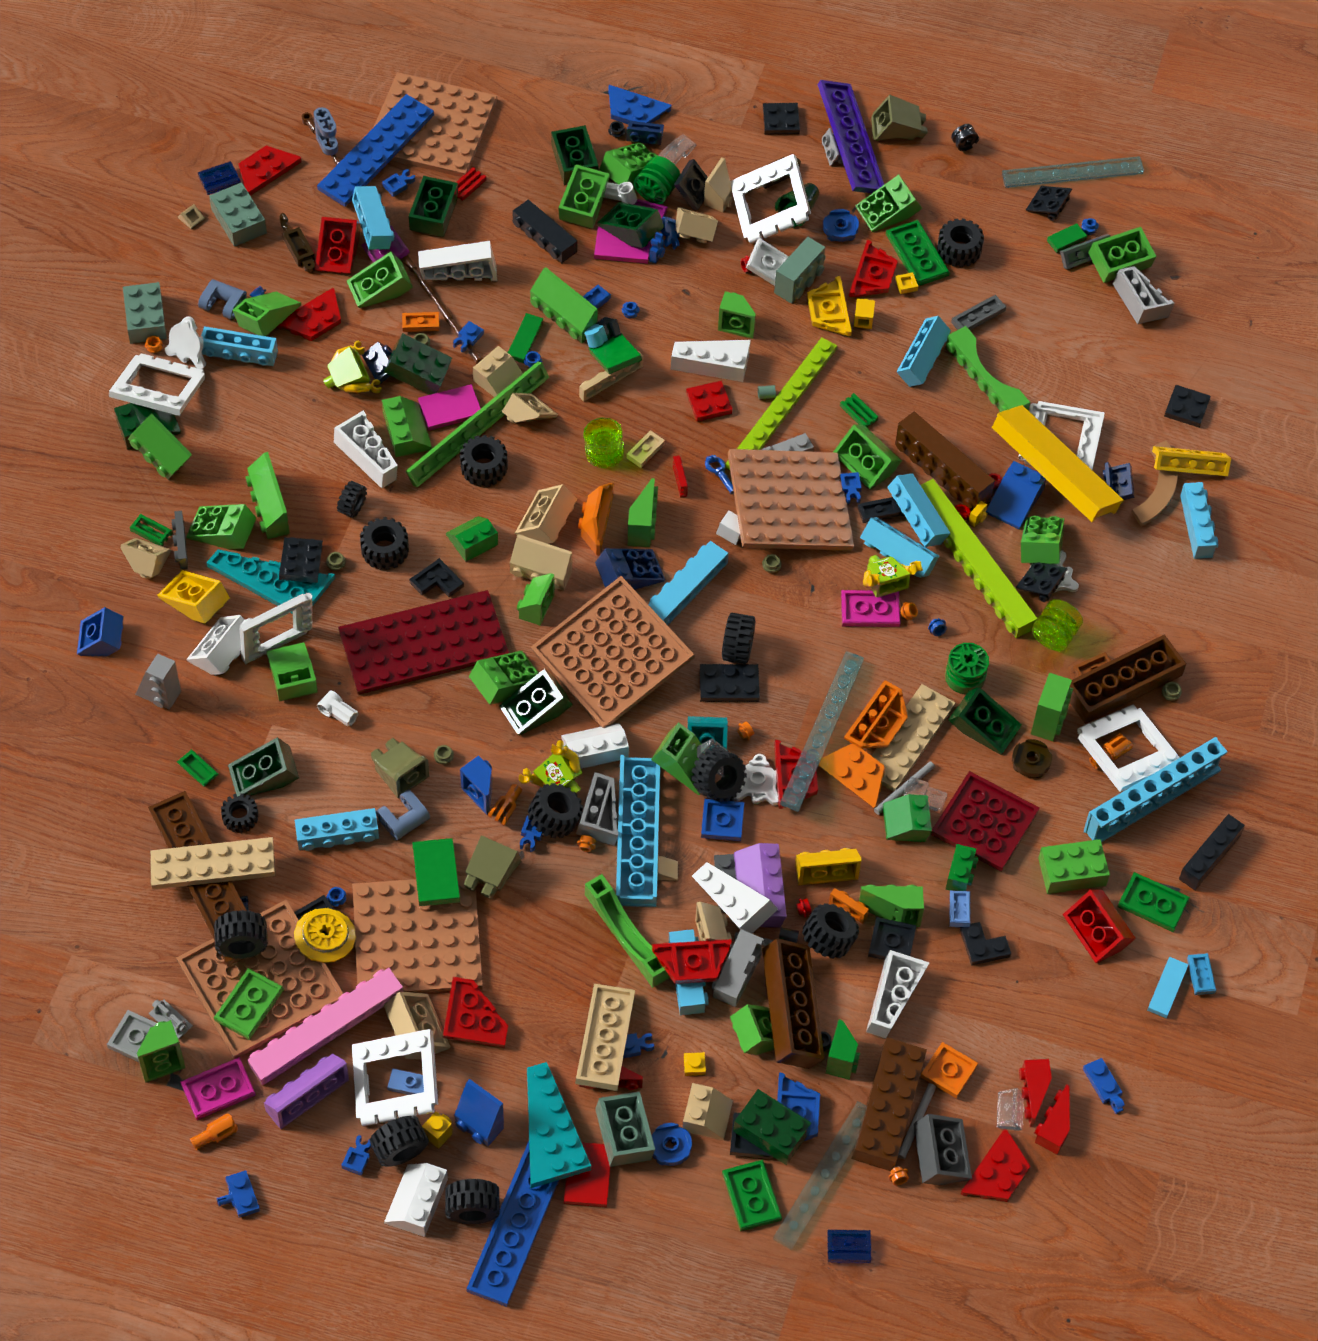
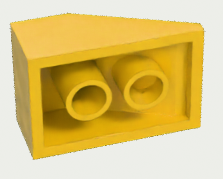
[157,570,230,623]

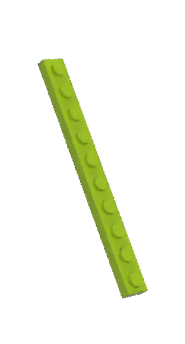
[726,337,837,470]

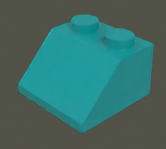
[687,716,728,751]

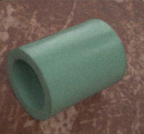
[758,385,776,399]

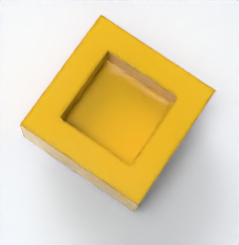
[895,272,918,294]
[968,501,987,527]
[683,1052,706,1076]

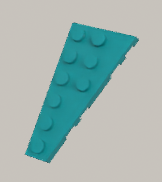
[207,549,335,614]
[527,1062,591,1189]

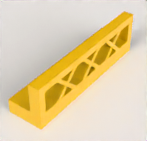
[1152,446,1231,476]

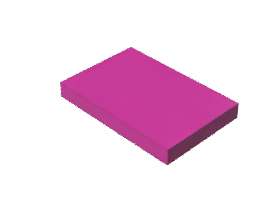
[594,227,651,264]
[418,384,481,431]
[841,590,901,627]
[180,1057,256,1120]

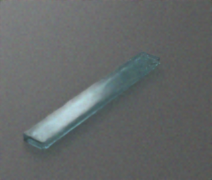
[1002,156,1144,188]
[773,1101,866,1250]

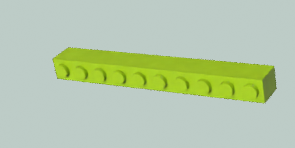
[921,479,1038,638]

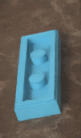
[1147,957,1189,1018]

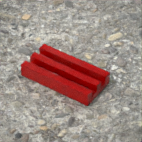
[456,167,487,201]
[673,455,688,498]

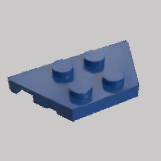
[608,85,672,125]
[777,1072,820,1141]

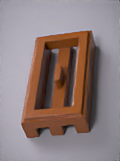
[1072,652,1111,678]

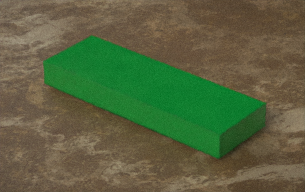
[508,313,543,363]

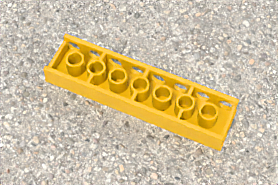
[992,405,1124,522]

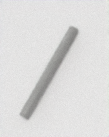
[874,761,935,815]
[898,1083,936,1159]

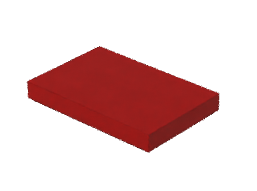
[564,1142,610,1208]

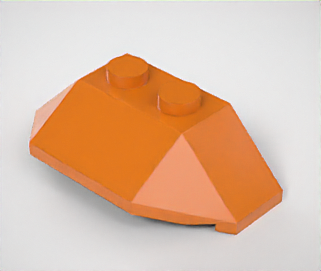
[578,483,614,556]
[844,680,908,748]

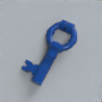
[705,455,734,494]

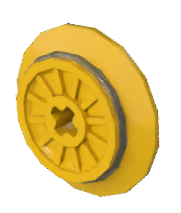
[294,908,356,963]

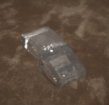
[658,134,697,164]
[903,776,948,813]

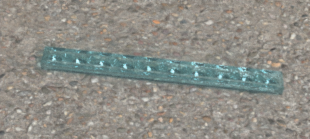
[780,651,864,812]

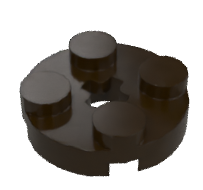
[1012,739,1052,778]

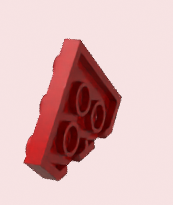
[443,977,508,1048]

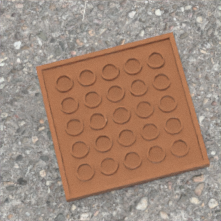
[374,72,497,177]
[728,449,854,550]
[531,576,695,728]
[352,876,483,993]
[176,900,343,1059]

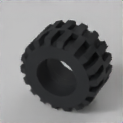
[937,218,984,267]
[460,435,508,487]
[360,517,409,570]
[722,612,756,664]
[691,748,747,802]
[528,783,583,838]
[802,903,859,959]
[214,910,268,959]
[369,1116,429,1167]
[445,1179,500,1224]

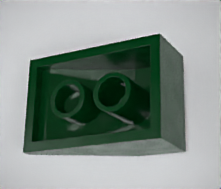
[597,202,664,248]
[114,403,181,450]
[499,669,573,736]
[948,687,1022,755]
[228,737,299,797]

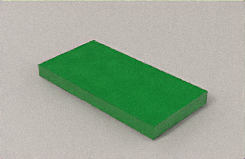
[886,220,950,286]
[412,838,460,906]

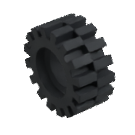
[337,481,367,518]
[221,793,259,833]

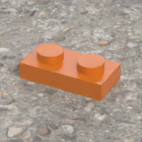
[402,312,439,332]
[829,888,869,924]

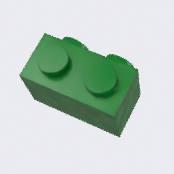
[945,844,979,891]

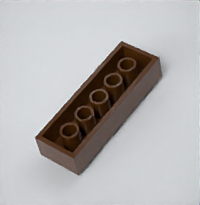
[895,411,995,511]
[1070,634,1186,724]
[762,939,825,1069]
[851,1037,927,1171]

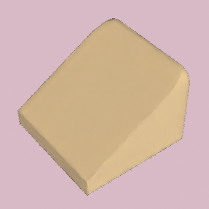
[178,204,205,229]
[657,856,678,881]

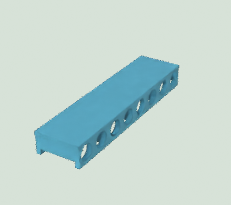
[1084,737,1228,842]
[616,755,660,907]

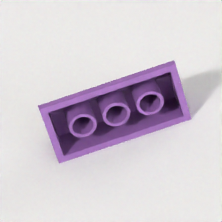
[734,843,787,928]
[264,1054,349,1129]

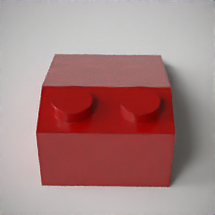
[315,217,361,274]

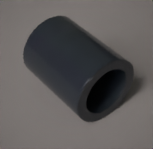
[779,927,799,943]

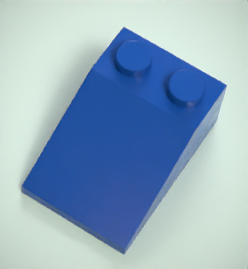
[986,461,1046,529]
[454,1079,504,1147]

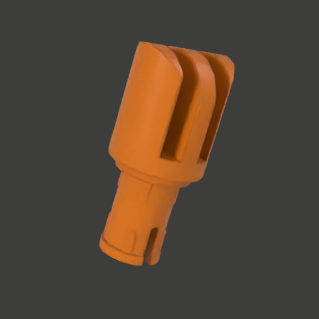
[1089,733,1133,769]
[488,784,522,825]
[190,1114,238,1151]

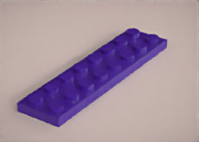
[817,80,884,193]

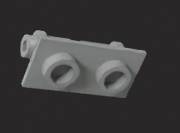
[821,128,843,166]
[149,999,193,1039]

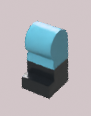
[585,317,621,348]

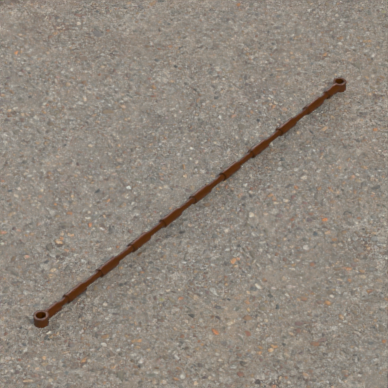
[302,112,484,364]

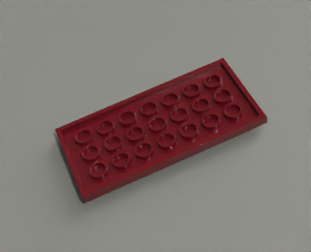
[338,590,509,695]

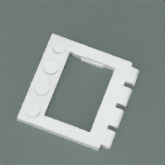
[730,154,811,244]
[109,353,205,416]
[1018,401,1105,470]
[240,593,312,664]
[1077,705,1180,792]
[352,1029,438,1126]

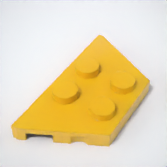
[807,276,852,336]

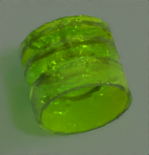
[583,417,624,468]
[1031,599,1083,651]

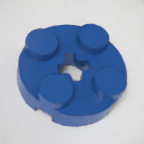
[823,209,859,242]
[652,1123,692,1166]

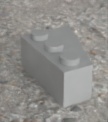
[1113,266,1175,324]
[135,654,181,710]
[576,772,618,846]
[712,929,763,1007]

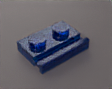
[197,161,241,195]
[827,1230,871,1263]

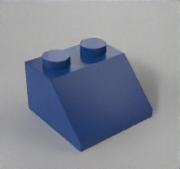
[77,607,124,656]
[460,755,493,815]

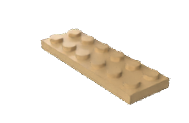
[872,684,956,792]
[150,837,275,890]
[575,984,635,1091]

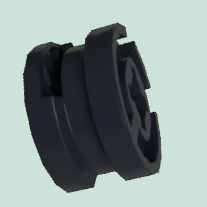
[951,124,979,151]

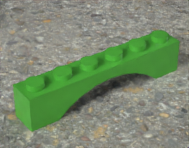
[946,326,1030,412]
[585,874,670,988]

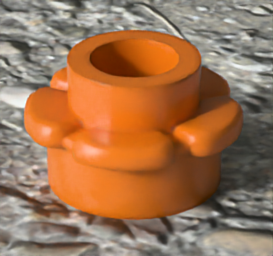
[145,336,163,353]
[900,602,918,620]
[737,721,755,740]
[577,835,596,852]
[889,1166,909,1186]

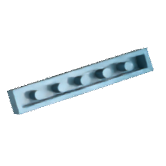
[648,541,728,626]

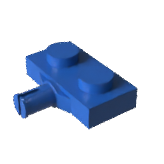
[216,1170,260,1218]

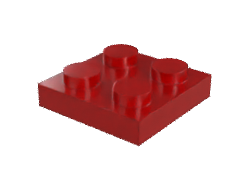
[686,380,733,422]

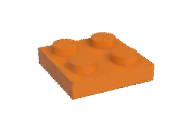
[920,1042,978,1099]

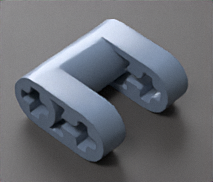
[314,107,338,156]
[198,279,247,320]
[376,790,430,840]

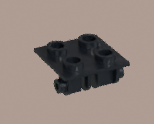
[1026,186,1072,221]
[1016,562,1068,602]

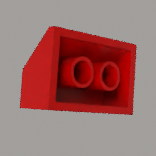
[1062,889,1136,963]

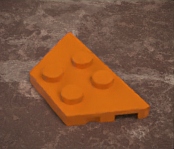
[816,744,886,808]

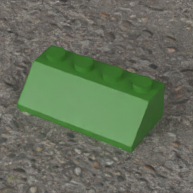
[530,267,598,343]
[245,452,290,539]

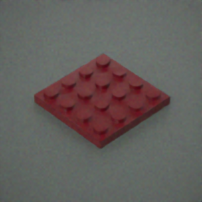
[931,771,1040,872]

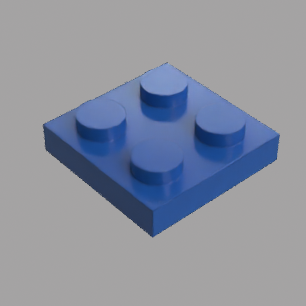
[701,799,744,841]

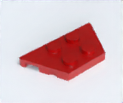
[238,145,302,196]
[849,240,898,297]
[277,288,341,341]
[774,740,818,809]
[652,939,732,984]
[961,1128,1030,1202]

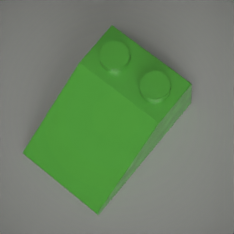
[558,165,610,229]
[347,252,413,308]

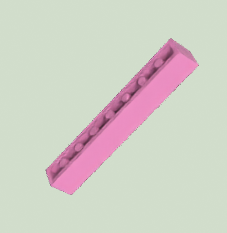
[248,968,403,1085]

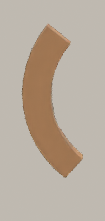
[1131,440,1178,527]

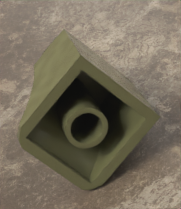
[871,95,928,141]
[371,738,430,798]
[464,835,522,899]

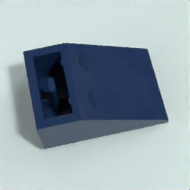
[595,548,666,590]

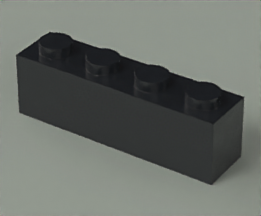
[512,199,577,263]
[1179,814,1245,891]

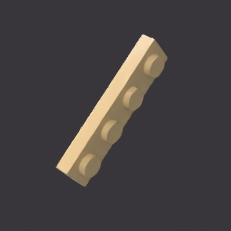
[579,351,643,402]

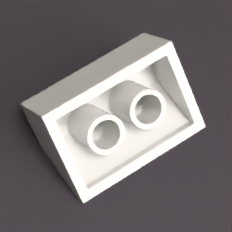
[186,615,245,675]
[561,723,629,769]
[384,1163,448,1237]

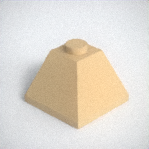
[704,157,733,213]
[502,393,558,423]
[121,538,171,579]

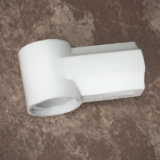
[603,182,637,205]
[317,691,358,727]

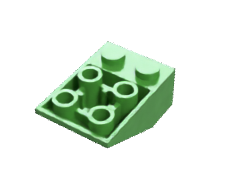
[599,142,658,186]
[855,175,923,232]
[233,291,302,336]
[627,478,658,547]
[186,504,256,549]
[1021,516,1065,564]
[266,642,318,701]
[469,650,539,705]
[651,722,706,795]
[859,884,924,927]

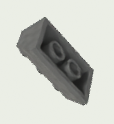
[914,1114,972,1185]

